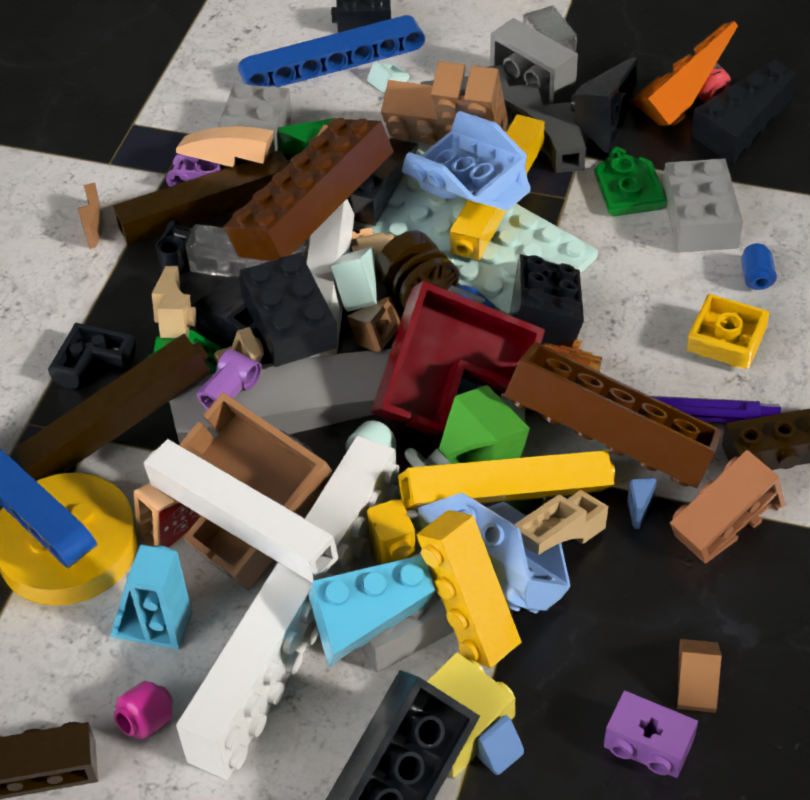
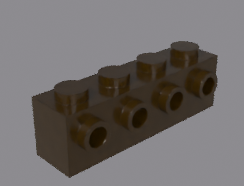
[722,409,810,470]

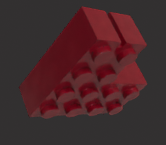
[370,281,545,436]

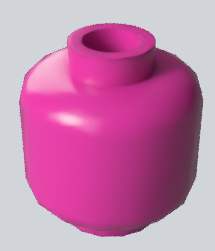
[114,681,173,739]

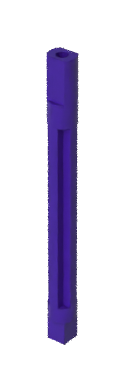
[525,396,781,423]

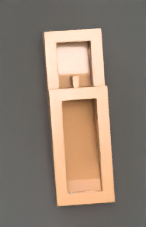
[176,126,274,167]

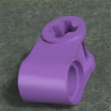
[166,154,223,187]

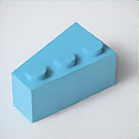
[110,545,193,650]
[308,555,435,667]

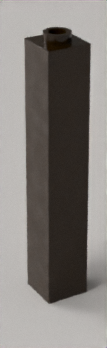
[113,150,291,246]
[13,333,212,481]

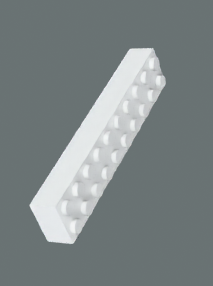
[176,436,400,780]

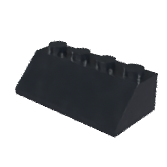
[326,670,480,800]

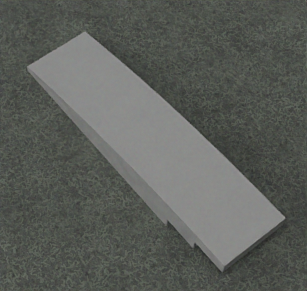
[169,349,391,443]

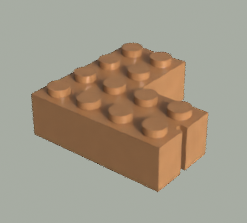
[381,61,508,145]
[179,392,334,591]

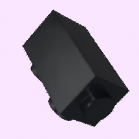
[331,0,391,33]

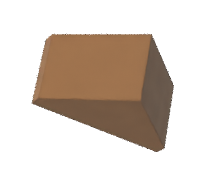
[347,296,400,352]
[677,639,722,713]

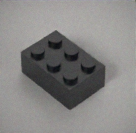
[239,252,337,367]

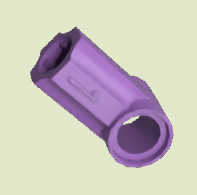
[197,349,262,410]

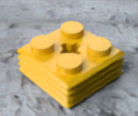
[686,294,770,369]

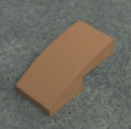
[78,182,103,249]

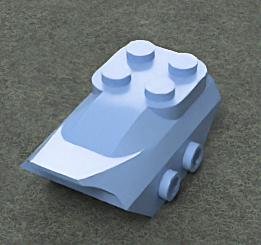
[401,111,531,211]
[412,492,571,613]

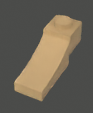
[152,266,196,338]
[514,490,608,555]

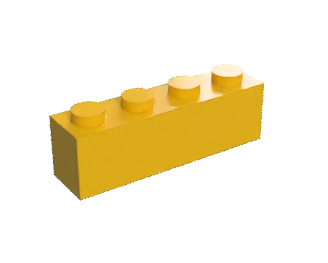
[416,510,521,668]

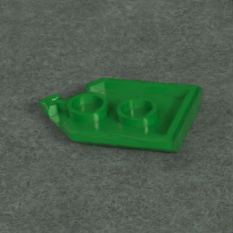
[594,146,667,216]

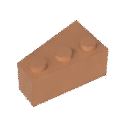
[670,450,785,564]

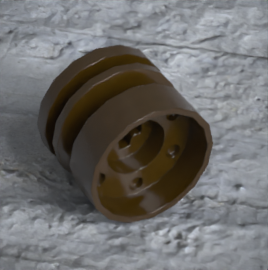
[375,230,459,309]

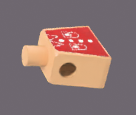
[134,483,201,548]

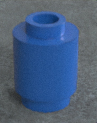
[741,243,777,290]

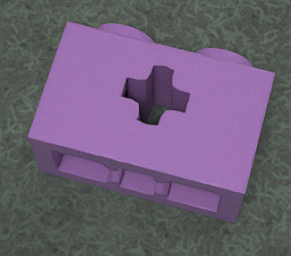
[604,690,698,778]

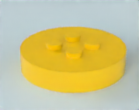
[0,473,138,606]

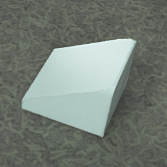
[367,62,410,92]

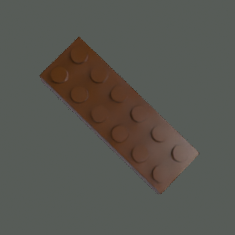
[223,118,394,261]
[504,342,723,489]

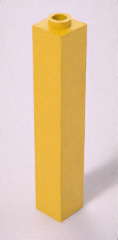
[450,114,545,261]
[398,450,615,511]

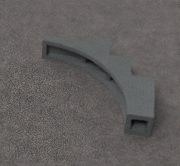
[420,65,586,173]

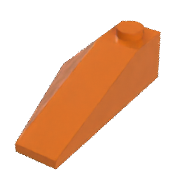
[630,21,738,126]

